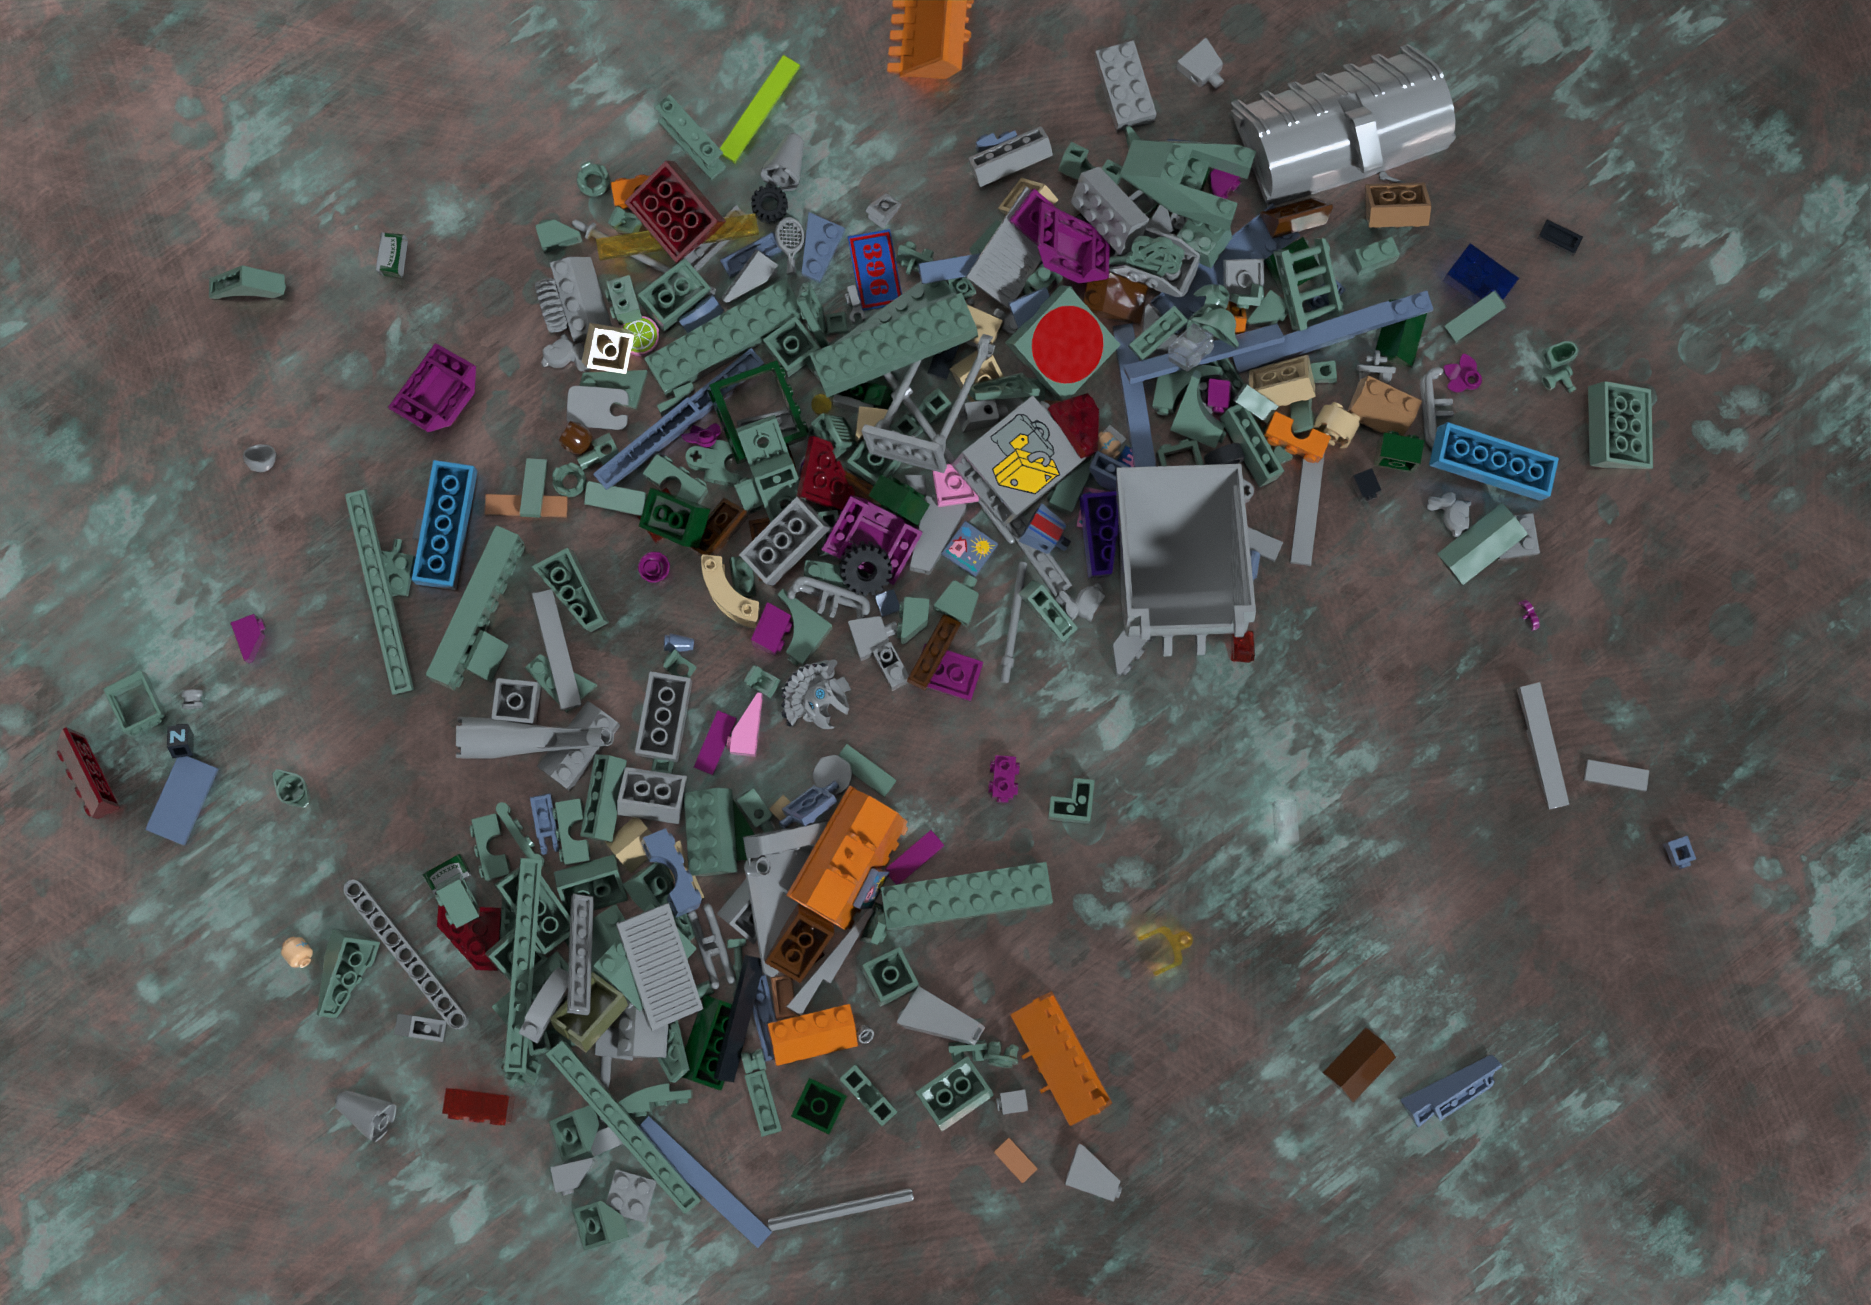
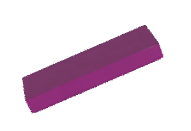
[693,710,737,776]
[885,830,945,885]

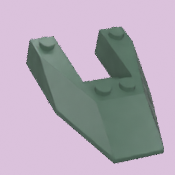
[1120,140,1256,231]

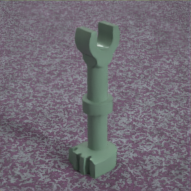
[727,938,746,999]

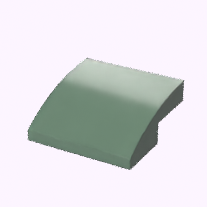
[462,630,509,683]

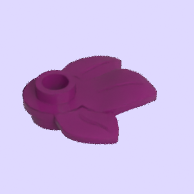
[1444,353,1482,393]
[681,423,721,447]

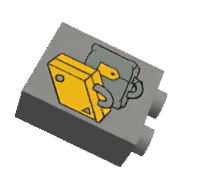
[951,396,1086,527]

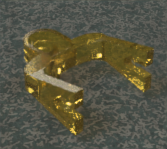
[1137,926,1193,976]

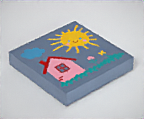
[941,521,998,578]
[853,868,890,909]

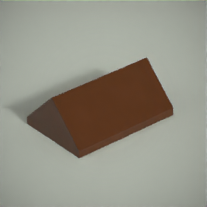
[1260,197,1333,239]
[689,498,748,557]
[1322,1027,1396,1102]

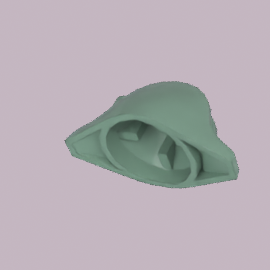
[1191,307,1239,349]
[272,769,311,808]

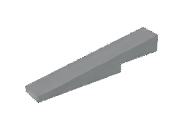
[1517,682,1569,810]
[786,908,873,1016]

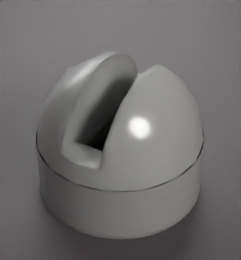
[856,1025,874,1043]

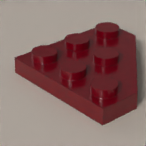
[1048,393,1099,459]
[797,436,855,511]
[437,905,501,971]

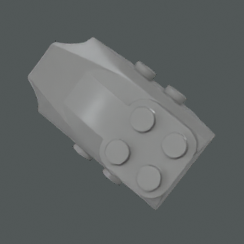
[1109,227,1200,297]

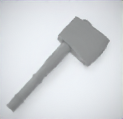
[595,1026,633,1131]

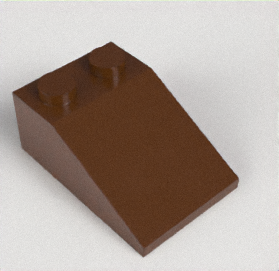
[1084,273,1148,325]
[765,903,834,983]

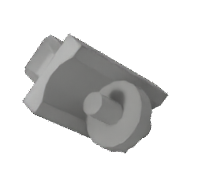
[1356,350,1396,384]

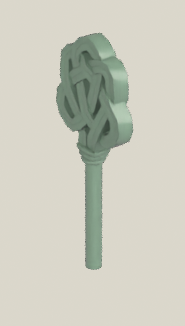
[1109,236,1184,277]

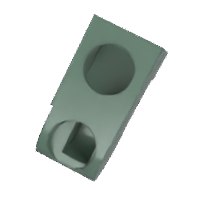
[1310,361,1337,384]

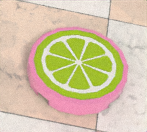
[621,316,660,356]

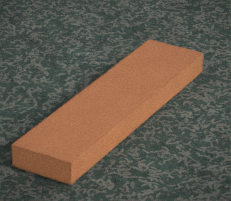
[485,494,568,518]

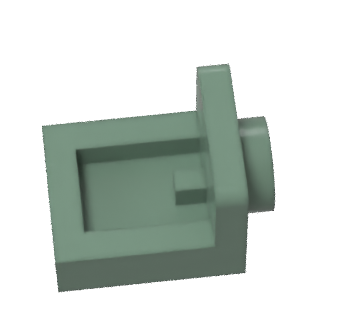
[608,206,642,237]
[1230,283,1264,309]
[744,665,781,699]

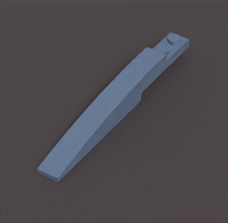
[1232,291,1433,374]
[1113,323,1156,467]
[593,348,765,490]

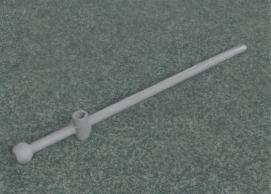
[883,372,1015,544]

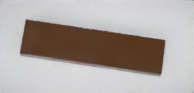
[907,614,962,691]

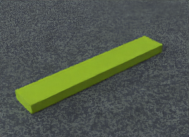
[720,55,800,164]

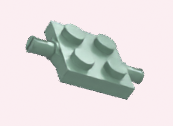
[366,539,416,597]

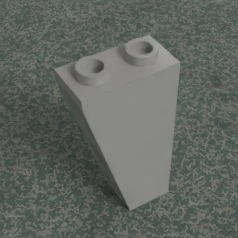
[910,495,966,575]
[897,986,985,1045]

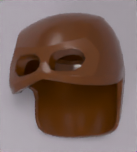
[559,421,593,455]

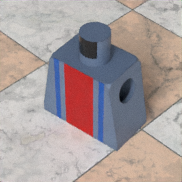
[1018,504,1071,554]

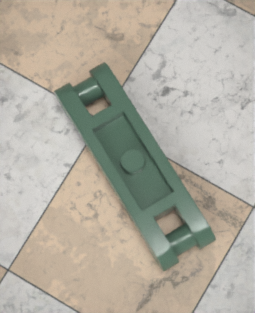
[496,802,545,867]

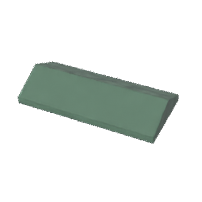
[1437,503,1528,585]

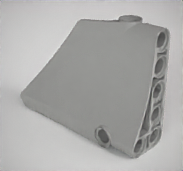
[743,819,830,977]

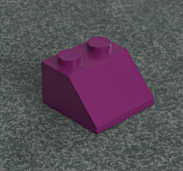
[751,602,794,656]

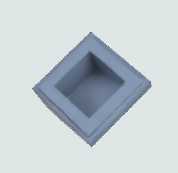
[875,589,900,617]

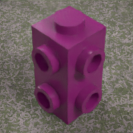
[988,755,1020,803]

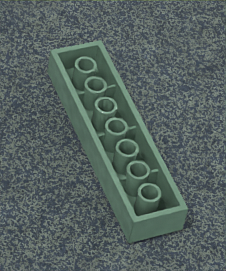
[644,278,803,398]
[809,293,978,397]
[426,525,525,691]
[881,862,1053,930]

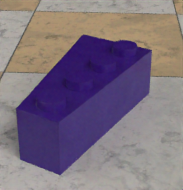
[1079,491,1119,578]

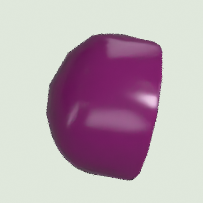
[638,551,670,583]

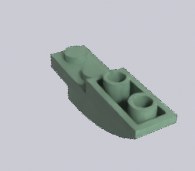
[618,1083,693,1117]

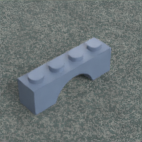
[641,828,702,918]

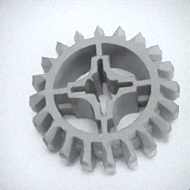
[535,278,568,333]

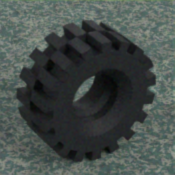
[839,541,892,596]

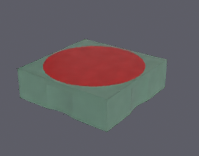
[1005,285,1121,401]

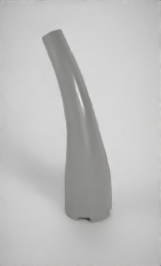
[456,717,614,759]

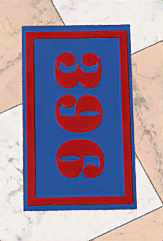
[848,229,902,311]

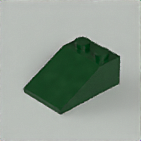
[638,488,711,548]

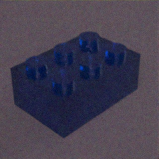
[1443,243,1519,304]

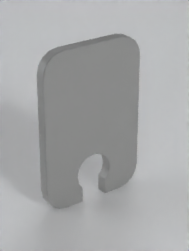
[567,385,629,430]

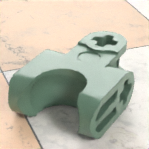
[686,440,742,487]

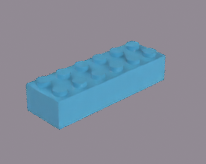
[1429,422,1559,501]
[412,460,478,590]

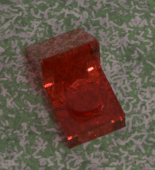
[1231,631,1255,663]

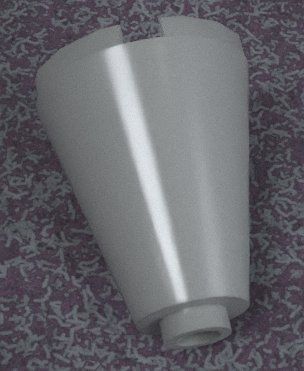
[760,133,804,191]
[335,1090,396,1142]

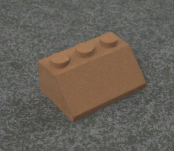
[1365,182,1432,228]
[1347,375,1422,436]

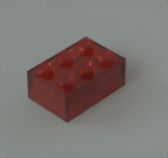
[442,1088,515,1126]

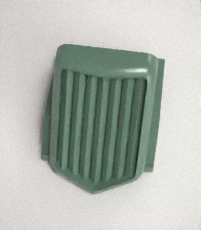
[807,413,857,459]

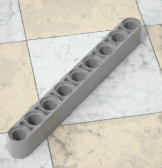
[343,880,469,1030]

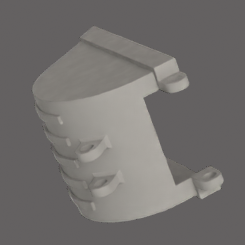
[1116,464,1256,657]

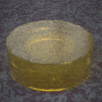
[811,394,832,415]

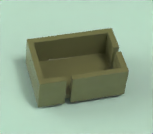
[550,972,628,1052]

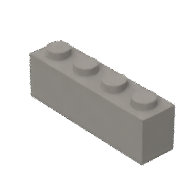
[968,126,1053,187]

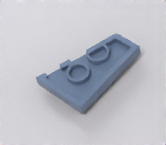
[802,212,845,283]

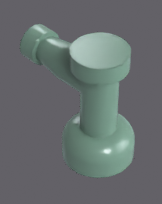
[1541,364,1576,393]

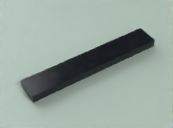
[714,955,762,1082]

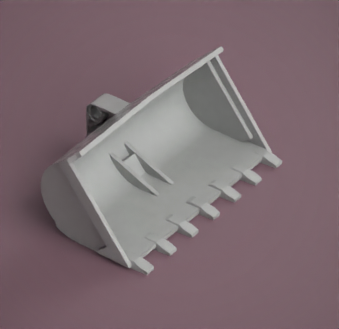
[1231,44,1456,206]

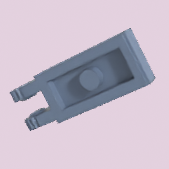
[530,793,560,855]

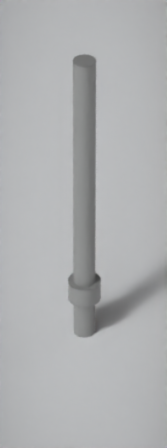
[1001,562,1027,683]

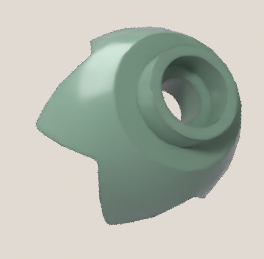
[1193,284,1230,313]

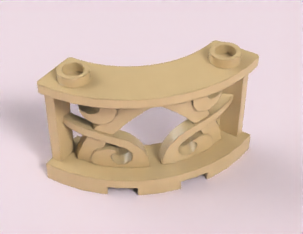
[701,555,762,629]

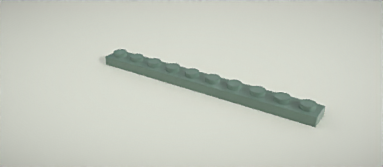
[345,489,414,695]
[504,858,542,1073]
[546,1039,701,1214]

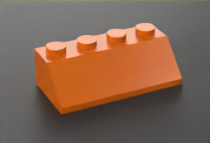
[766,1004,858,1066]

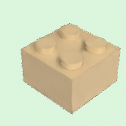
[582,323,634,374]

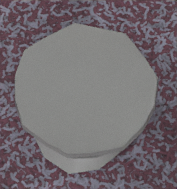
[813,755,852,795]

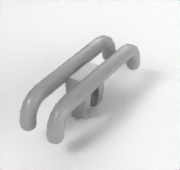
[1420,367,1454,449]
[787,576,870,619]
[687,904,735,989]

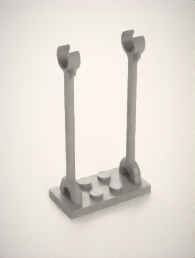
[862,334,995,473]

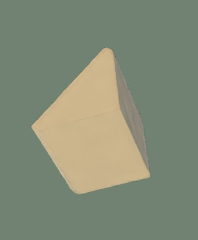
[967,305,1004,344]
[855,406,888,444]
[604,817,652,873]

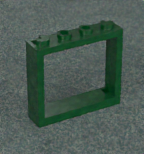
[707,360,809,464]

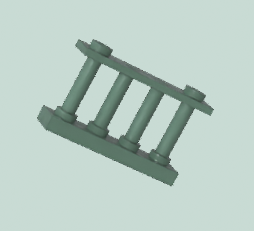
[655,94,726,181]
[1273,238,1344,331]

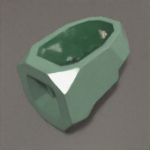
[1542,341,1579,370]

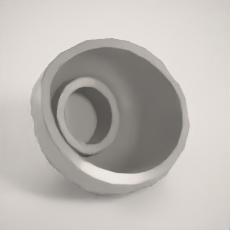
[243,444,277,472]

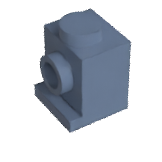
[1663,836,1696,869]

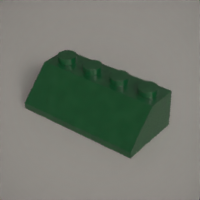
[682,995,732,1091]

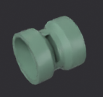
[741,1048,767,1074]

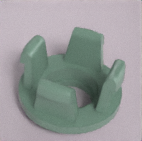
[576,161,610,197]
[552,462,587,497]
[984,1041,1019,1068]

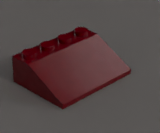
[625,160,726,263]
[56,727,120,819]

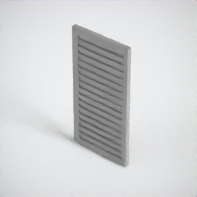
[966,187,1042,309]
[616,903,703,1031]

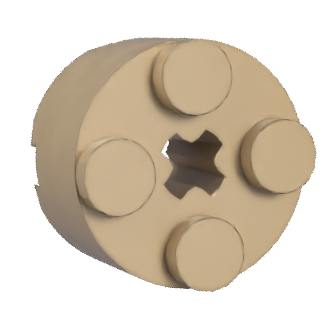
[1313,402,1360,448]

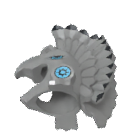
[781,659,851,729]

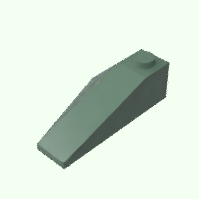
[622,862,695,941]
[317,929,380,1018]

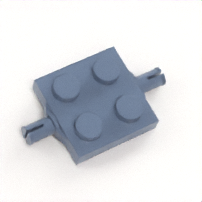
[779,781,839,829]

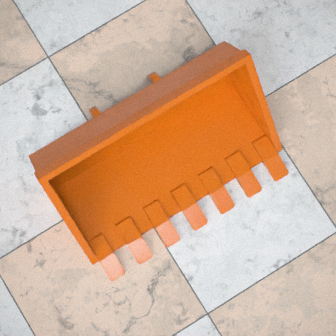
[887,0,974,79]
[786,786,908,931]
[1010,991,1112,1126]

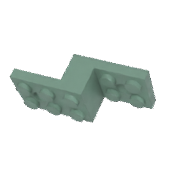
[736,415,807,523]

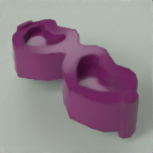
[1518,599,1540,631]

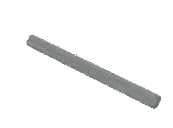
[768,1188,914,1231]

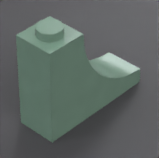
[209,265,286,299]
[1152,365,1223,416]
[1170,370,1226,448]
[778,588,833,667]

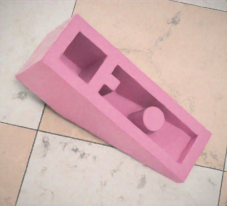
[727,693,763,757]

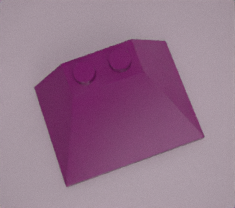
[1038,202,1110,283]
[388,343,476,432]
[821,495,923,585]

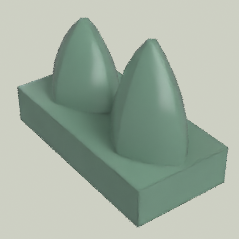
[729,556,756,598]

